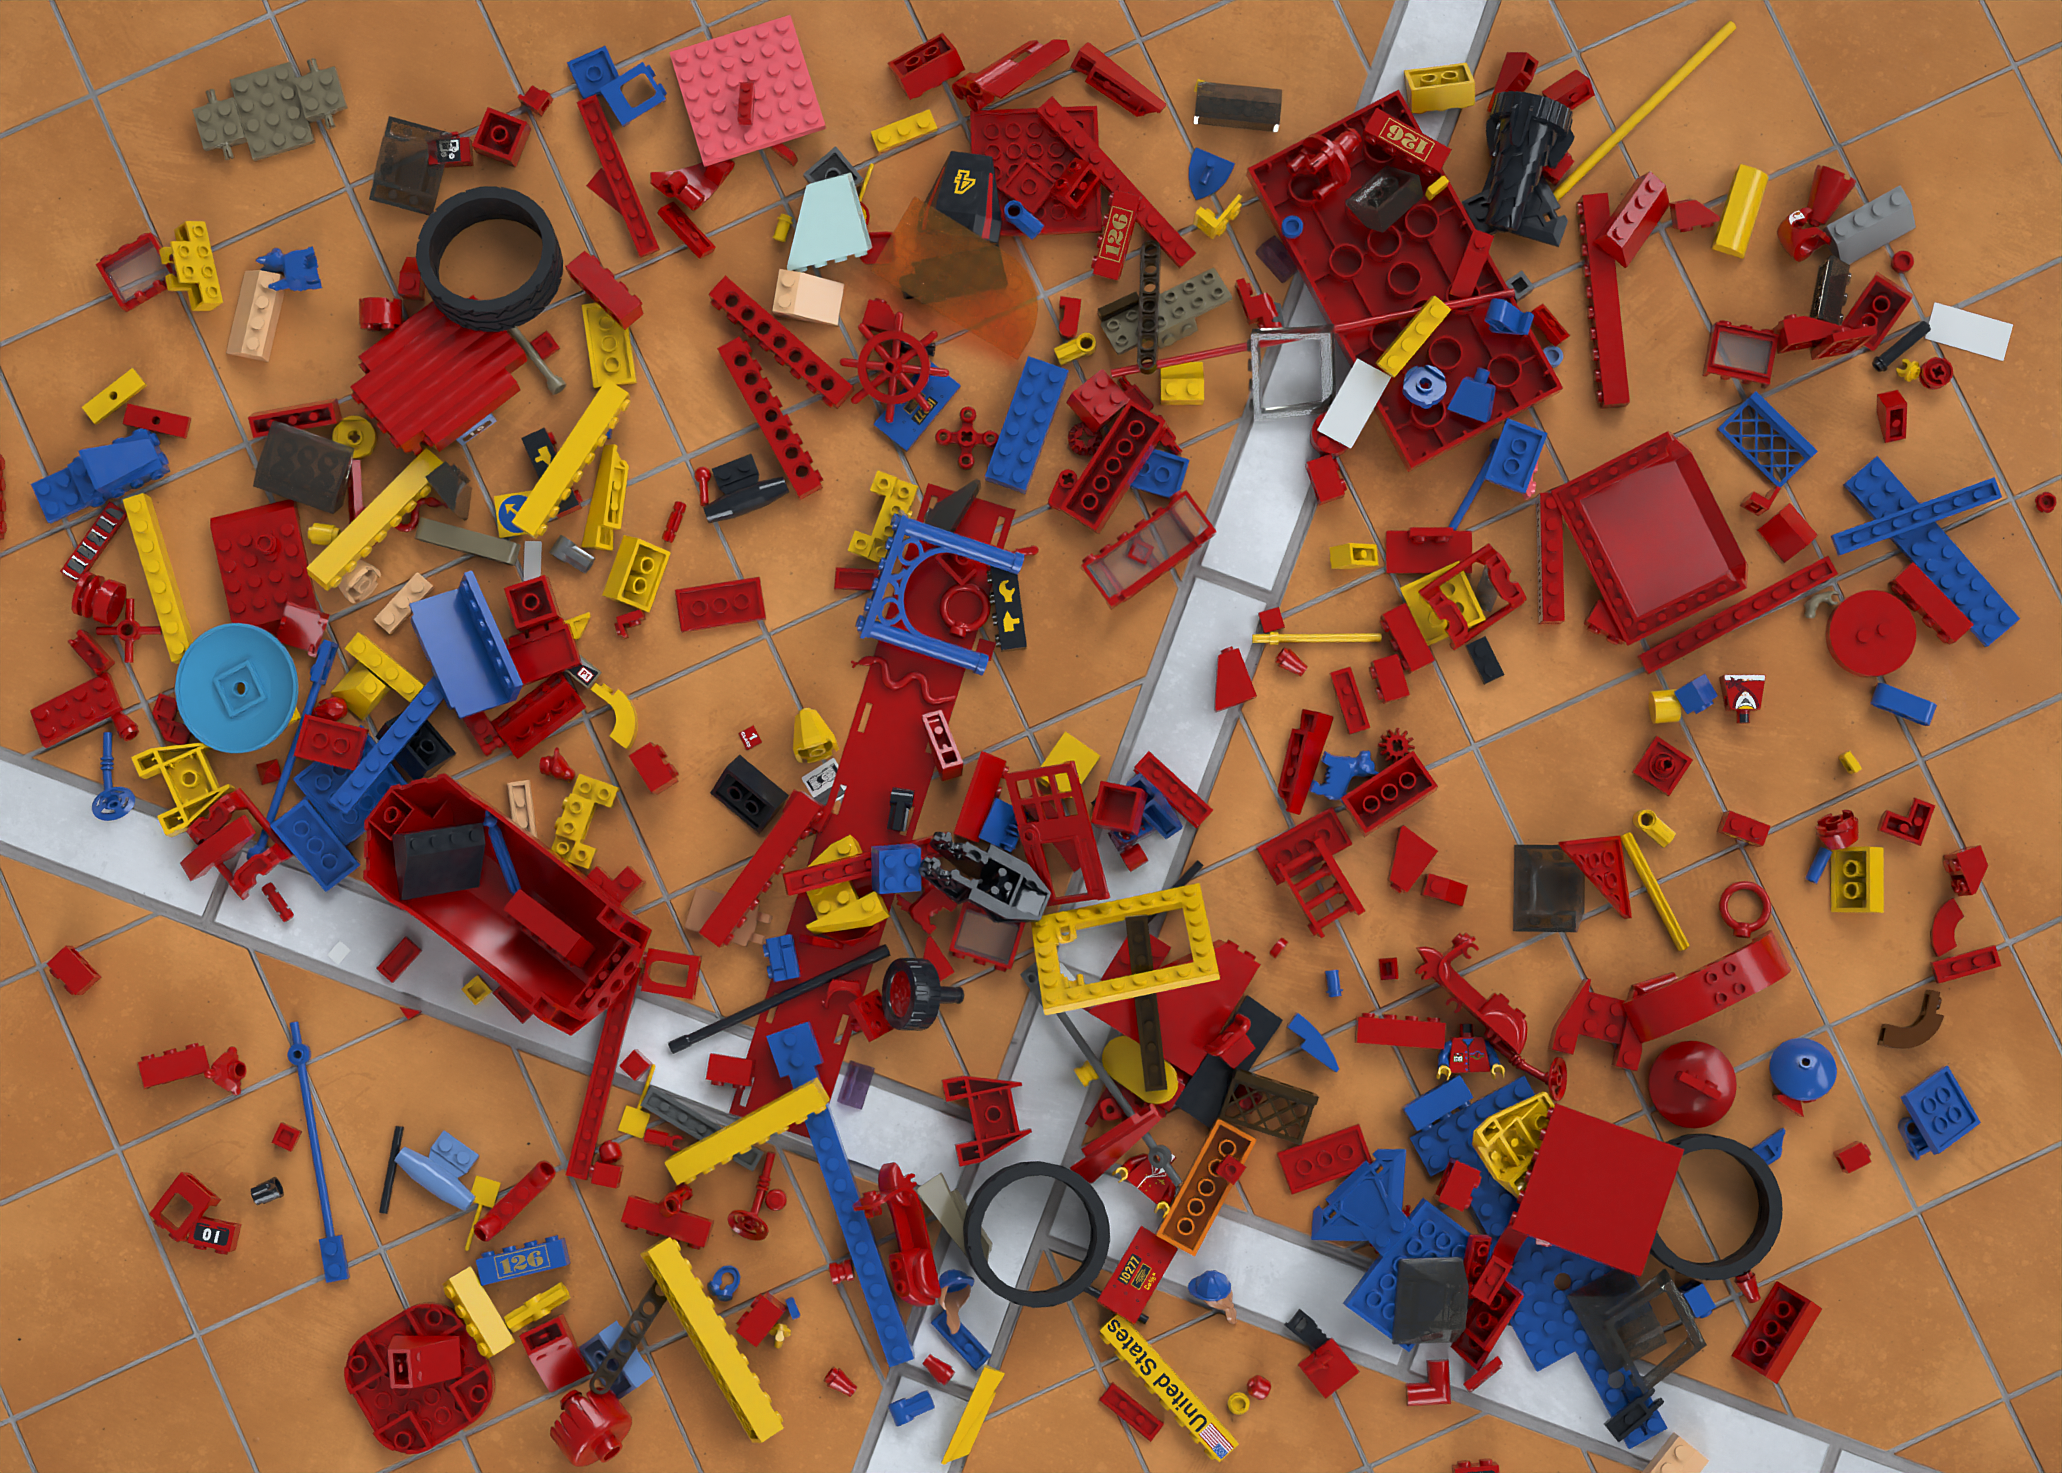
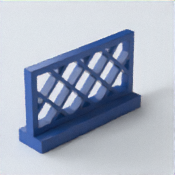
[1718,391,1818,487]

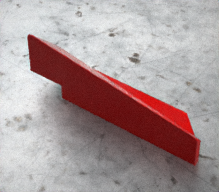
[1070,42,1167,117]
[1277,709,1334,815]
[1069,1103,1162,1183]

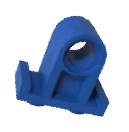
[1485,298,1534,335]

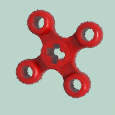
[935,406,999,471]

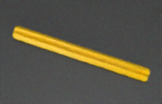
[1621,832,1689,951]

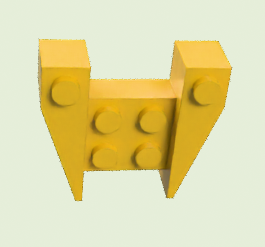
[131,743,235,838]
[806,835,890,934]

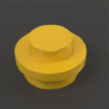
[1228,1392,1250,1415]

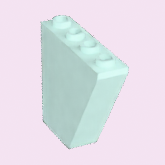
[787,173,873,272]

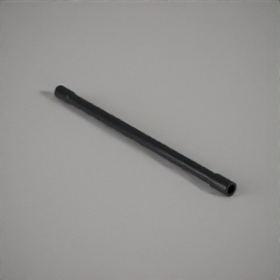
[668,944,891,1054]

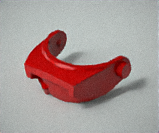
[822,979,863,1009]

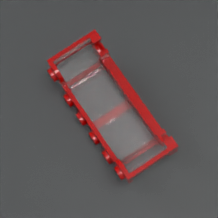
[1081,490,1217,610]

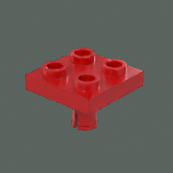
[1632,736,1693,796]
[848,989,895,1042]

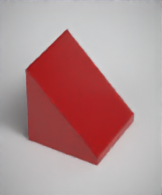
[400,1007,422,1020]

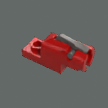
[1235,278,1285,339]

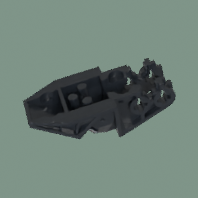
[918,832,1051,923]

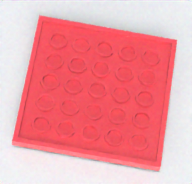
[669,15,826,167]

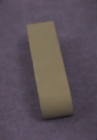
[414,517,521,566]

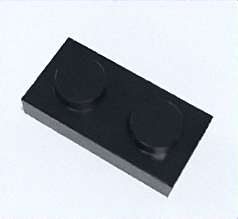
[1465,636,1505,685]

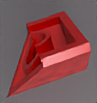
[934,536,977,586]

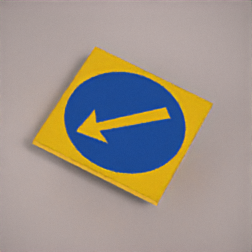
[494,491,532,538]

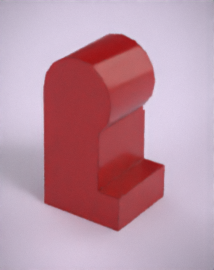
[1059,296,1082,340]

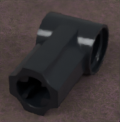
[887,787,914,832]

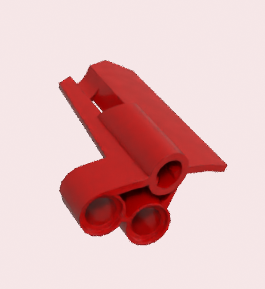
[952,39,1070,112]

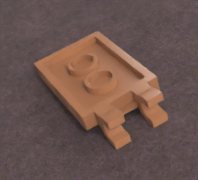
[684,886,773,947]

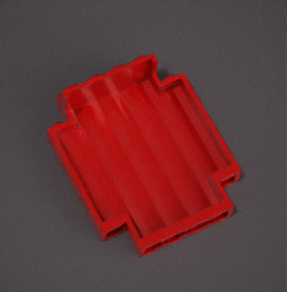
[350,295,528,457]

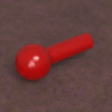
[694,467,711,506]

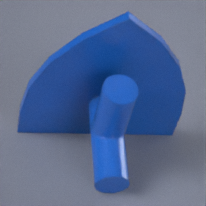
[1189,147,1235,200]

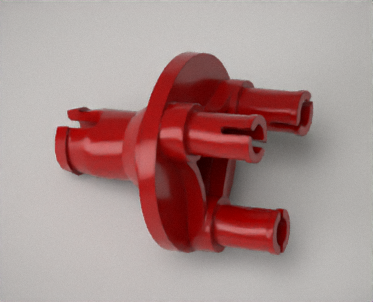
[1286,128,1362,201]

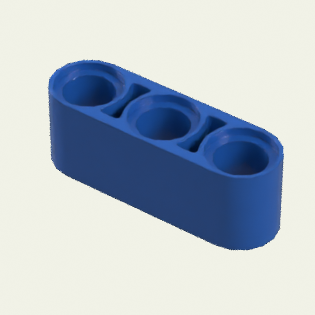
[1870,683,1937,726]

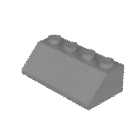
[1822,185,1916,269]

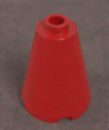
[1807,165,1857,228]

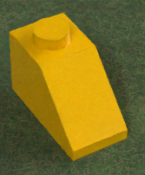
[1329,543,1379,569]

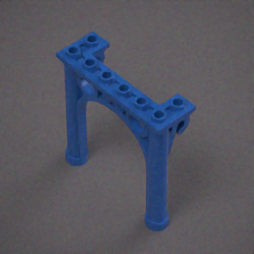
[855,509,1024,676]

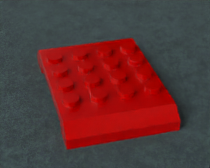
[210,498,321,635]

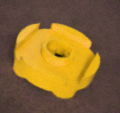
[332,416,377,459]

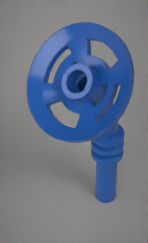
[92,732,135,821]

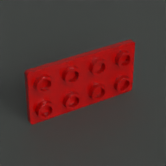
[1386,527,1472,574]

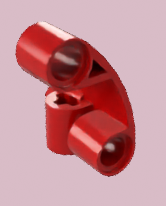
[650,159,735,211]

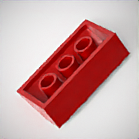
[1594,171,1670,268]
[953,751,1009,844]
[1341,751,1438,838]
[1731,1281,1822,1384]

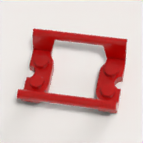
[1418,543,1527,651]
[186,788,294,900]

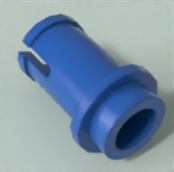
[1325,970,1343,997]

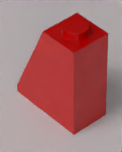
[1214,646,1257,713]
[1388,825,1438,894]

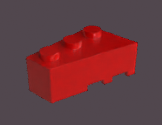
[137,1043,210,1090]

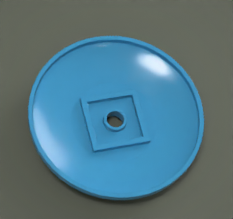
[175,623,298,753]

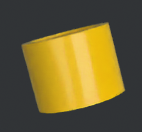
[1649,689,1681,724]

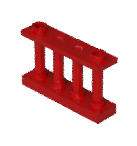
[1133,751,1213,829]
[1274,836,1366,938]

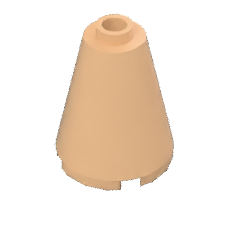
[338,559,381,603]

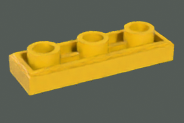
[82,368,147,425]

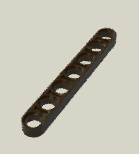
[1137,240,1161,375]
[589,1280,667,1394]

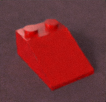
[1840,272,1913,352]
[1773,314,1851,354]

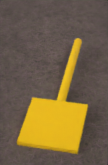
[618,1064,656,1138]
[465,1175,501,1251]

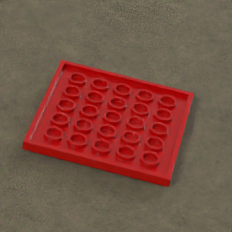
[970,106,1102,237]

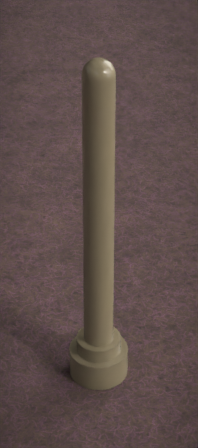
[508,326,567,395]

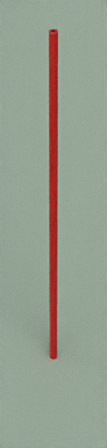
[1111,288,1515,378]

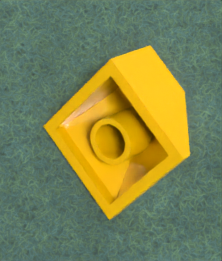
[331,661,392,721]

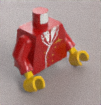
[1112,1153,1176,1218]

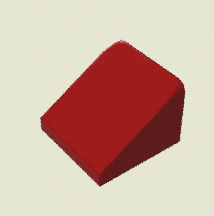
[1230,1084,1263,1114]

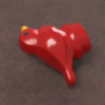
[539,747,575,783]

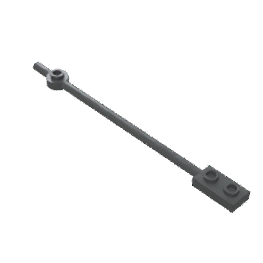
[1020,962,1183,1187]

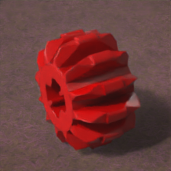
[1378,728,1415,764]

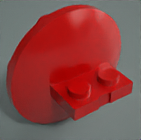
[1648,1041,1737,1129]

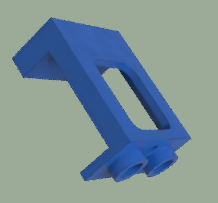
[599,62,667,127]

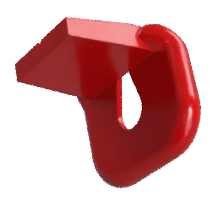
[1203,1014,1255,1069]

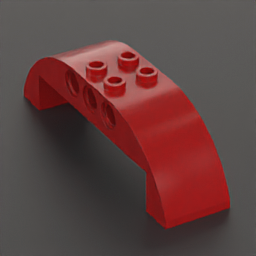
[1622,930,1791,1043]

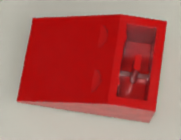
[519,1314,591,1393]
[388,1336,462,1388]

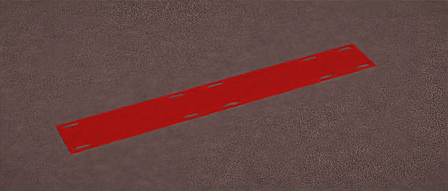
[729,483,1016,1139]

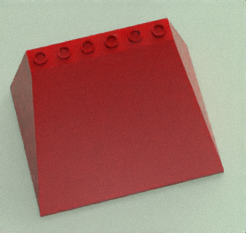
[1551,431,1748,646]

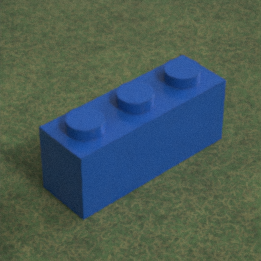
[1401,1074,1474,1132]

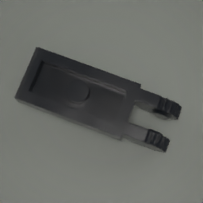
[1604,1386,1664,1442]

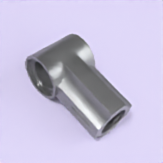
[549,535,595,574]

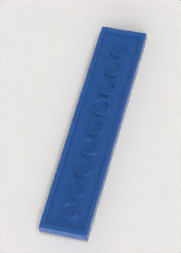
[1843,456,2020,647]

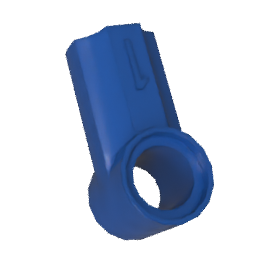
[1004,200,1044,240]
[888,1390,935,1426]

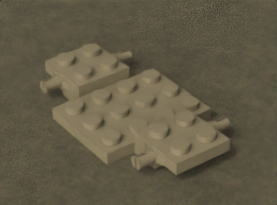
[192,58,348,161]

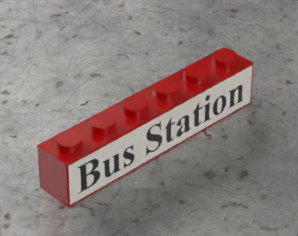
[1536,493,1565,624]

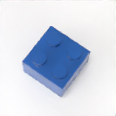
[871,844,921,894]

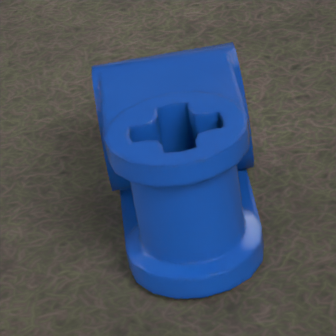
[1898,1117,1932,1161]

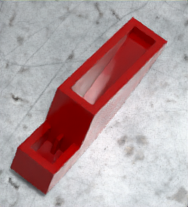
[180,815,256,881]

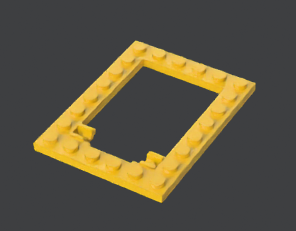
[1031,883,1220,1016]

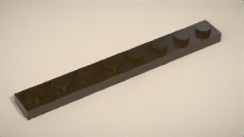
[1125,914,1167,1092]

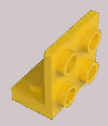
[1193,194,1242,240]

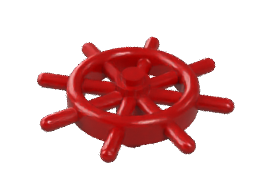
[840,312,949,423]

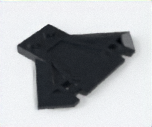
[1462,167,1568,247]

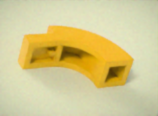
[591,683,638,750]

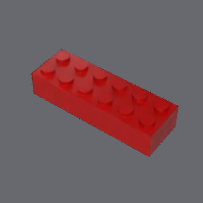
[1060,400,1169,534]

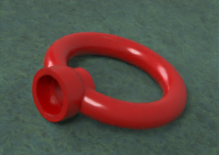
[939,582,991,639]
[1719,881,1771,938]

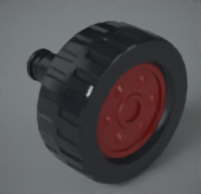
[882,958,964,1031]

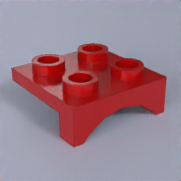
[276,601,330,658]

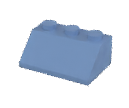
[579,1320,654,1399]

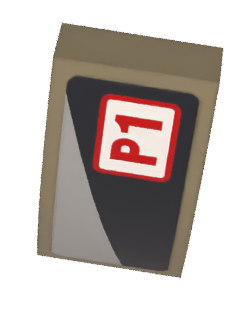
[565,654,602,689]

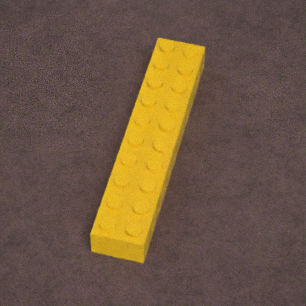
[640,1237,784,1443]

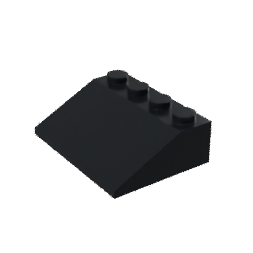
[392,823,485,900]

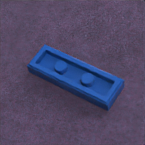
[931,1310,992,1371]

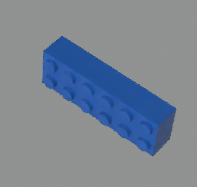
[985,356,1069,494]

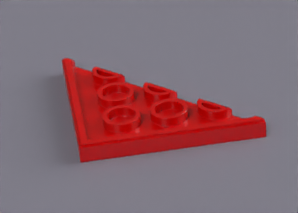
[1558,835,1632,919]

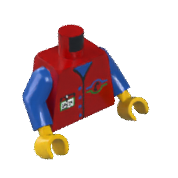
[1436,1024,1505,1081]

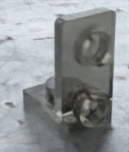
[1475,565,1498,612]

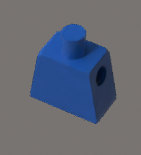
[1447,368,1496,423]

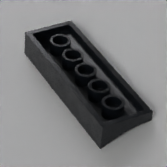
[1175,995,1283,1128]

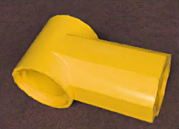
[1053,333,1097,366]
[1632,810,1676,848]

